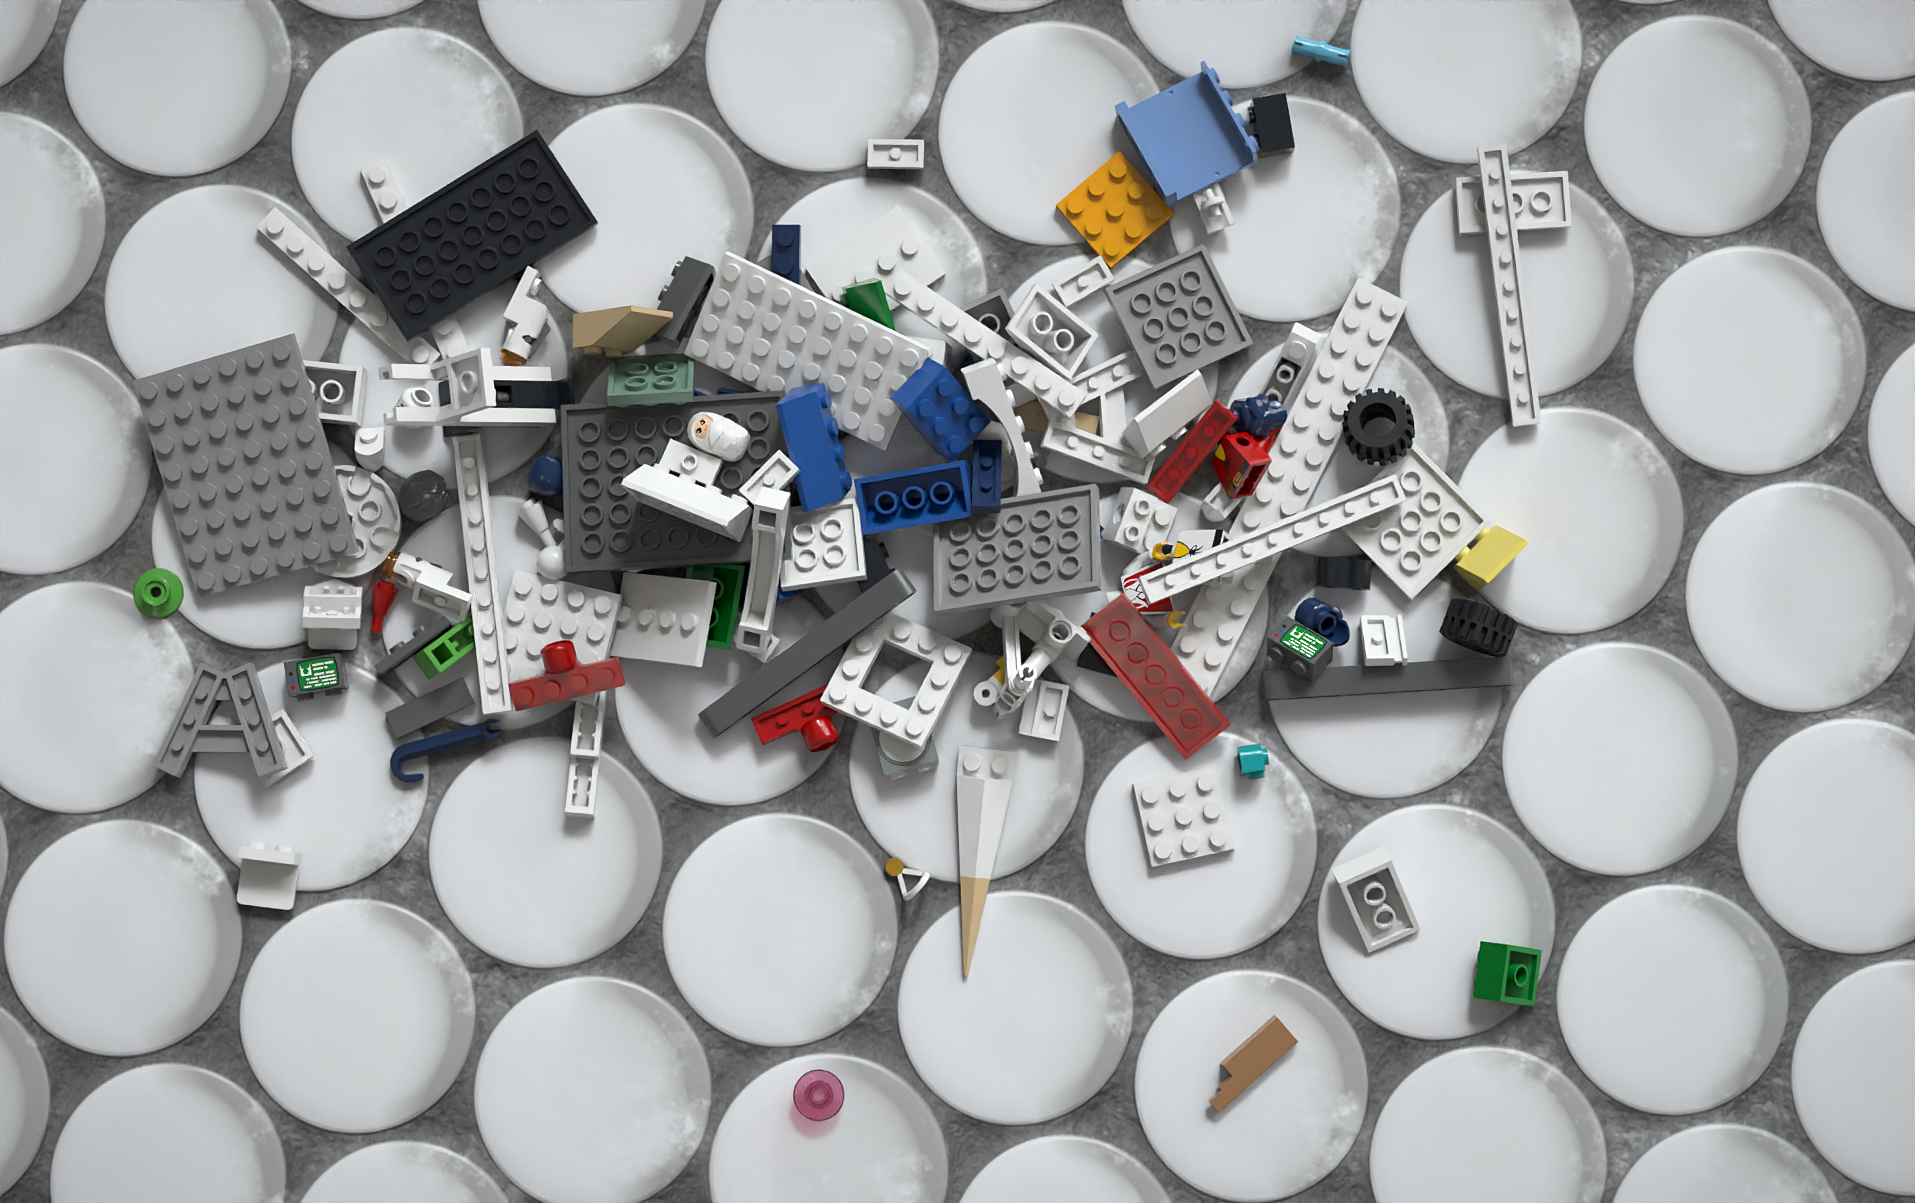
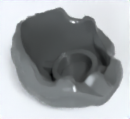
[398,470,449,522]

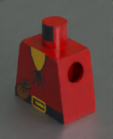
[1211,431,1272,500]

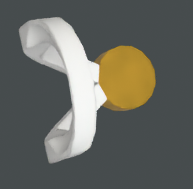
[885,857,930,901]

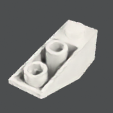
[1260,322,1321,407]

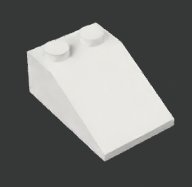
[1005,283,1099,380]
[1331,846,1420,953]

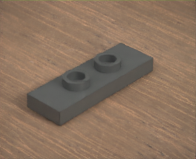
[375,616,453,676]

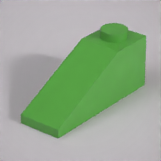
[412,614,476,680]

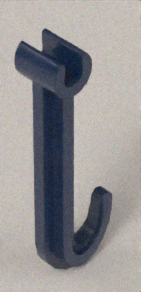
[390,718,503,783]

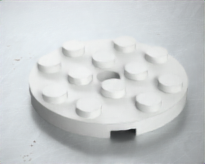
[310,465,402,579]

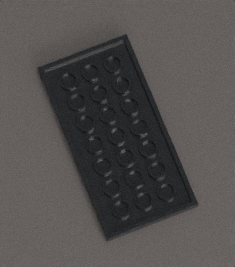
[346,130,598,342]

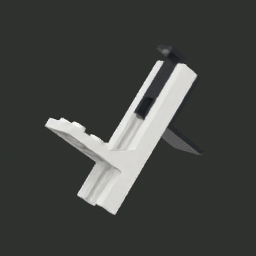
[378,348,575,438]

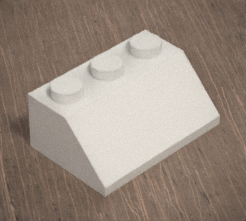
[1122,369,1212,459]

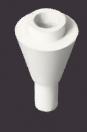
[517,498,556,547]

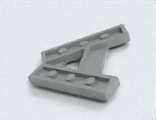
[153,663,288,779]

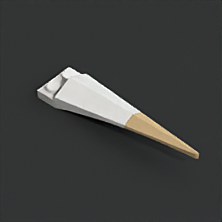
[957,746,1016,976]

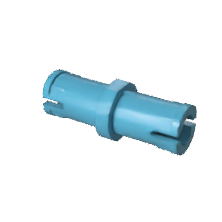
[1291,36,1350,67]

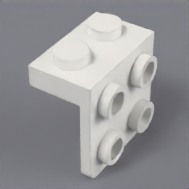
[237,842,301,910]

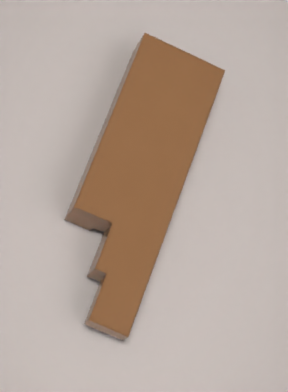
[1208,1015,1298,1113]

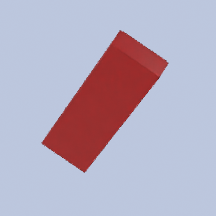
[1146,400,1239,504]

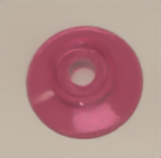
[793,1069,845,1121]

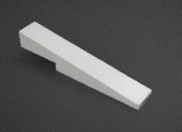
[565,656,610,819]

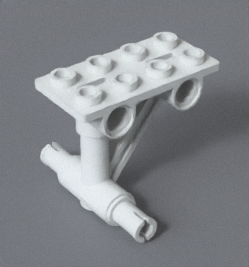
[990,600,1091,719]

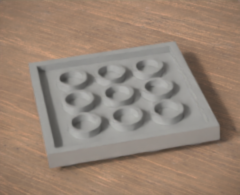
[1103,244,1253,391]

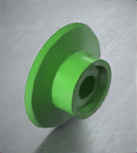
[133,568,184,619]

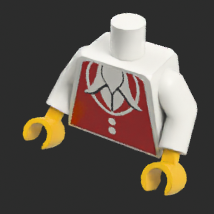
[1106,542,1186,630]

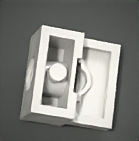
[1102,487,1178,554]

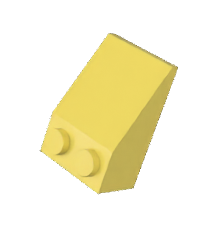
[1453,525,1528,591]

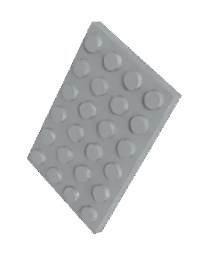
[933,484,1101,616]

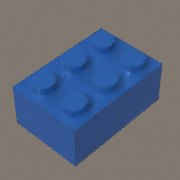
[890,358,991,462]

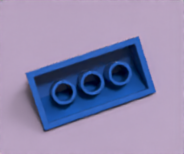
[776,383,852,512]
[854,460,974,535]

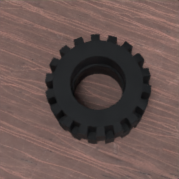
[1342,388,1415,466]
[1439,598,1518,657]

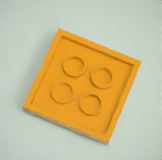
[1056,151,1174,269]

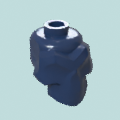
[1230,393,1288,438]
[1294,597,1350,647]

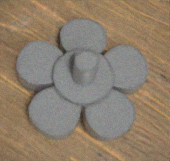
[1029,437,1051,468]

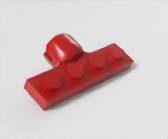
[508,640,626,712]
[751,684,862,752]

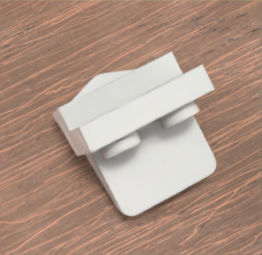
[302,577,362,650]

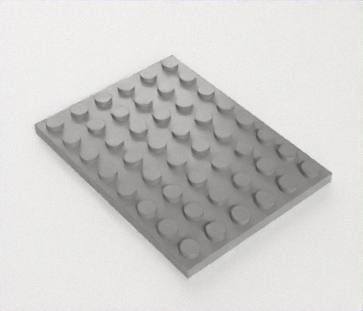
[133,333,359,598]

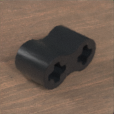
[1317,557,1372,591]

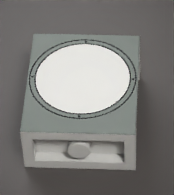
[870,696,939,780]

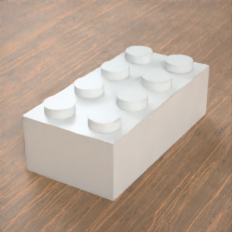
[303,360,368,426]

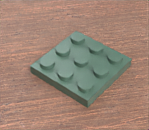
[607,353,695,408]

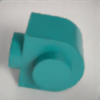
[1237,743,1269,780]

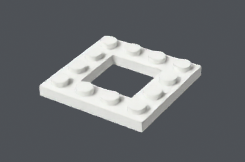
[820,612,973,749]

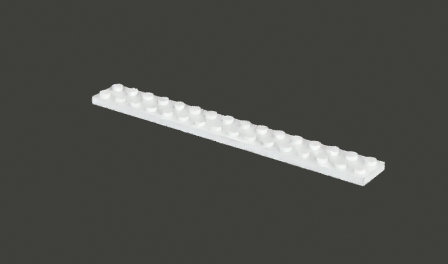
[1170,277,1408,696]

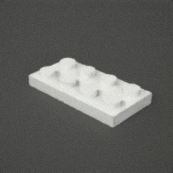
[1455,171,1572,235]

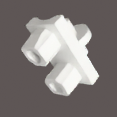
[1192,182,1234,234]

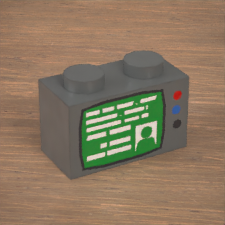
[1266,616,1334,682]
[283,653,349,701]

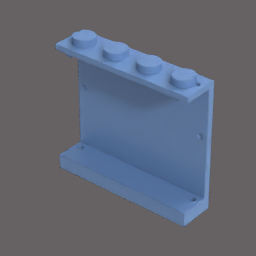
[1115,61,1259,207]

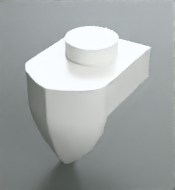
[354,427,386,473]
[1201,482,1243,522]

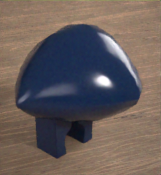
[528,456,563,497]

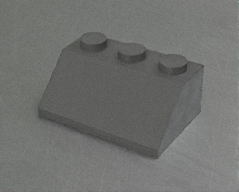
[652,256,716,350]

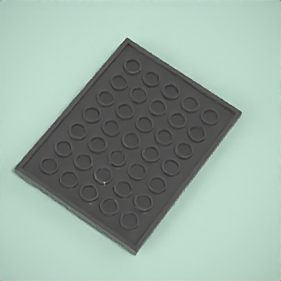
[561,390,793,574]

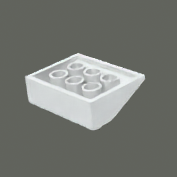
[621,463,753,542]

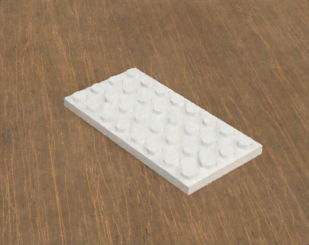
[684,252,931,451]

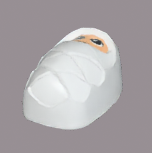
[687,412,750,462]

